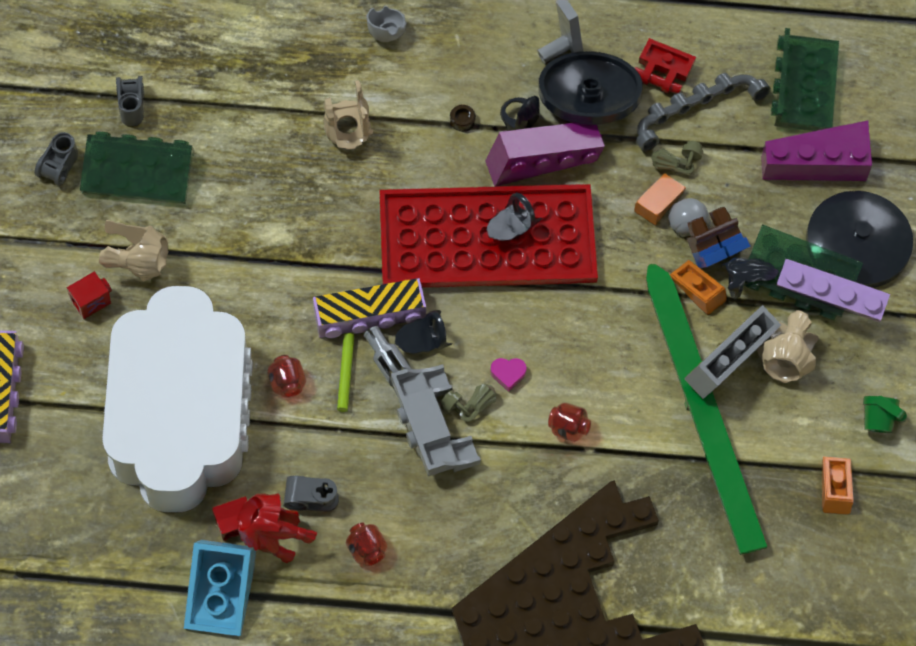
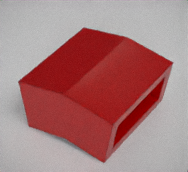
[212,496,247,541]

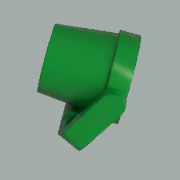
[863,396,907,433]

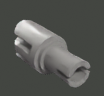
[364,326,411,386]

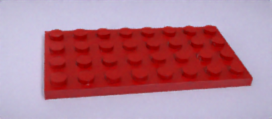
[379,184,598,288]

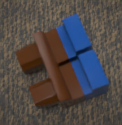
[687,206,751,268]

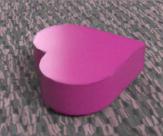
[490,358,527,392]

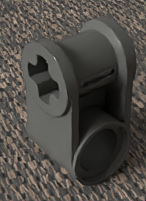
[116,76,144,127]
[34,132,78,186]
[283,475,339,512]

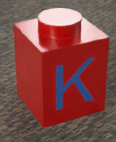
[66,271,112,320]

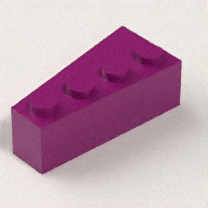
[761,120,872,181]
[485,123,605,187]

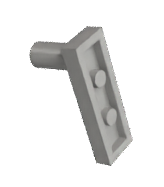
[537,0,583,64]

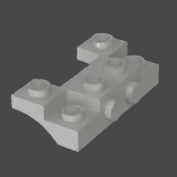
[391,364,481,477]

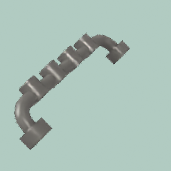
[636,73,771,152]

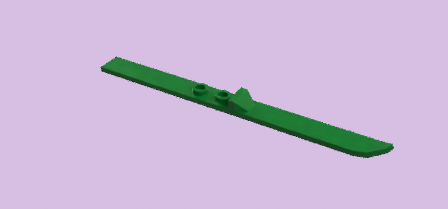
[646,264,767,555]

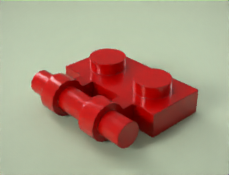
[635,38,696,94]

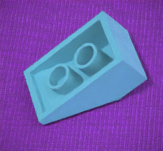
[184,540,256,636]

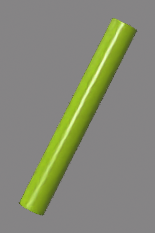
[337,333,354,412]

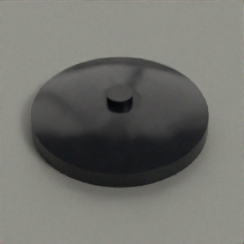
[538,51,643,125]
[806,191,913,288]

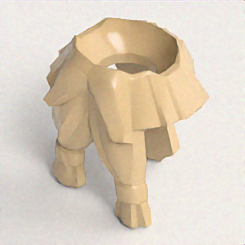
[323,80,373,149]
[99,220,169,282]
[756,310,819,383]

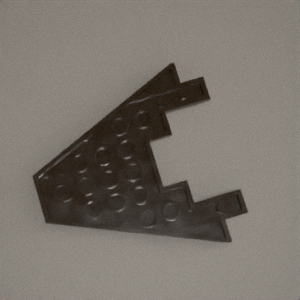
[451,480,704,646]

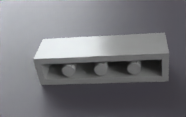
[684,305,781,399]

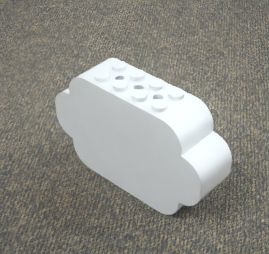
[103,286,253,512]

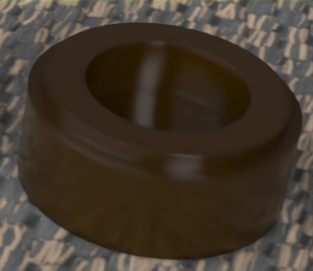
[450,105,476,132]

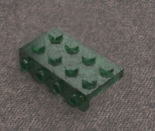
[771,28,839,131]
[80,131,195,204]
[744,224,863,321]

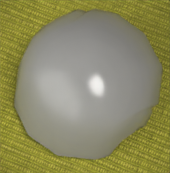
[366,6,407,42]
[668,198,711,238]

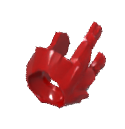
[237,493,317,563]

